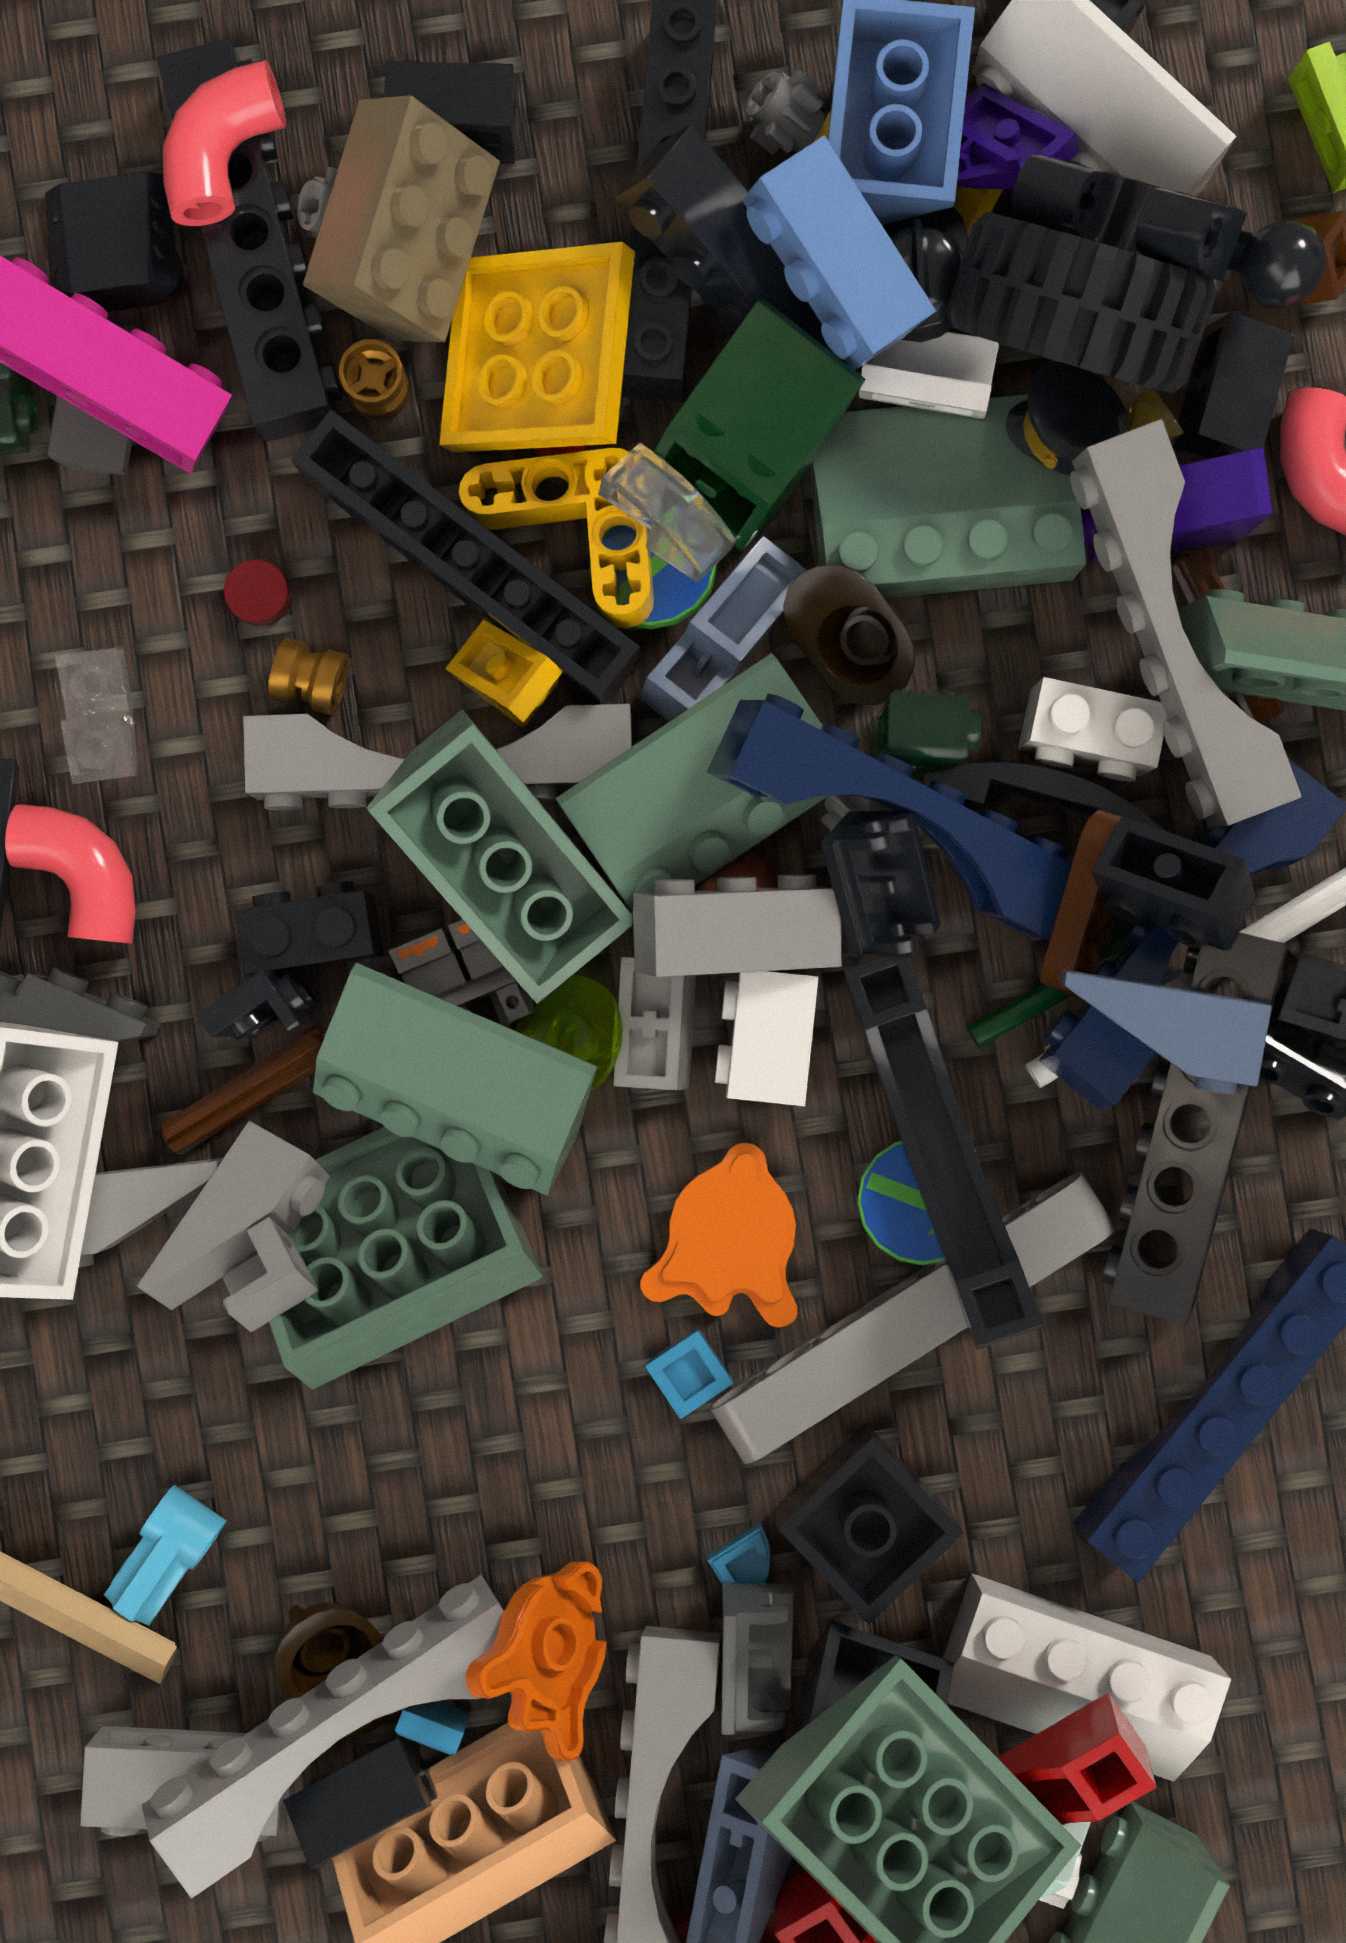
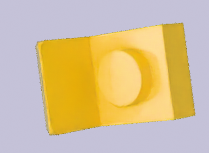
[445,619,563,727]

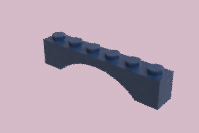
[707,694,1072,941]
[1039,757,1346,1110]
[1073,1228,1346,1583]

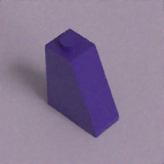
[1081,448,1273,563]

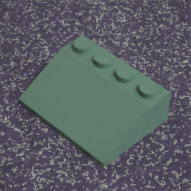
[810,394,1086,598]
[269,1126,543,1390]
[735,1655,1082,1943]

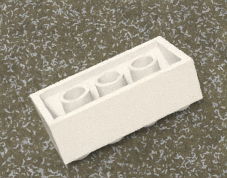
[971,0,1237,196]
[0,1022,118,1300]
[943,1573,1231,1782]

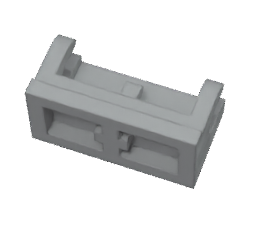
[613,957,696,1090]

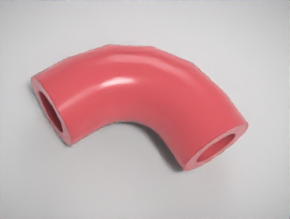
[163,60,286,226]
[1279,387,1346,536]
[5,804,136,944]

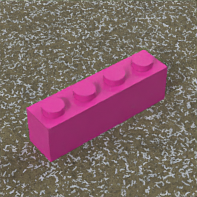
[0,256,232,474]

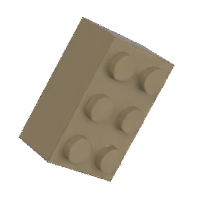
[303,95,500,342]

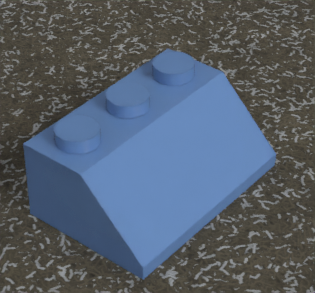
[827,0,975,225]
[742,135,936,370]

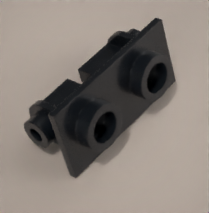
[1259,1011,1346,1121]

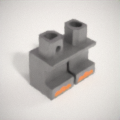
[388,919,535,1026]

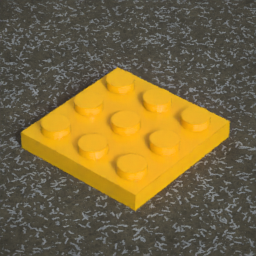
[439,242,635,453]

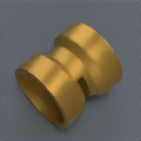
[339,339,410,420]
[268,637,350,716]

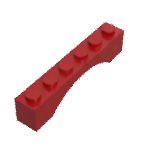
[774,1692,1157,1943]

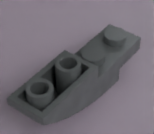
[0,968,161,1043]

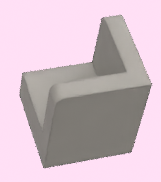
[223,1217,319,1332]

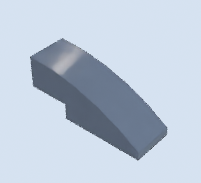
[638,536,807,722]

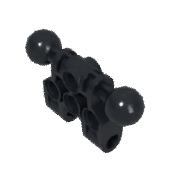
[1006,154,1327,308]

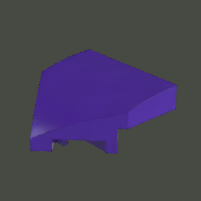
[957,83,1079,189]

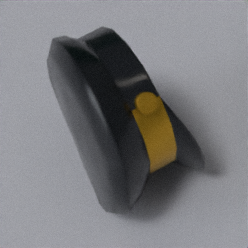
[1006,362,1131,476]

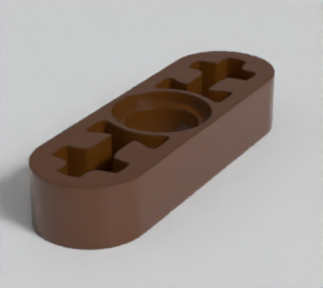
[1042,810,1121,997]

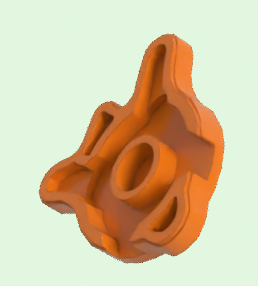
[640,1142,798,1328]
[465,1561,607,1761]

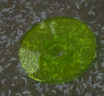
[516,975,623,1093]

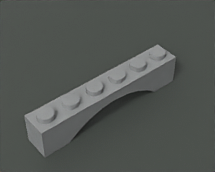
[1070,419,1302,828]
[243,704,632,810]
[142,1575,504,1899]
[604,1626,721,1943]

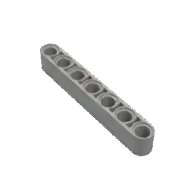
[710,1172,1116,1464]

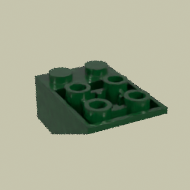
[642,298,866,551]

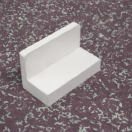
[859,332,999,419]

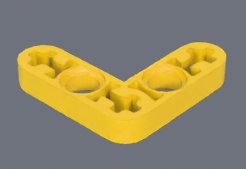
[458,448,654,629]

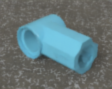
[104,1485,227,1626]

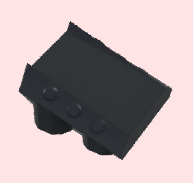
[45,172,185,312]

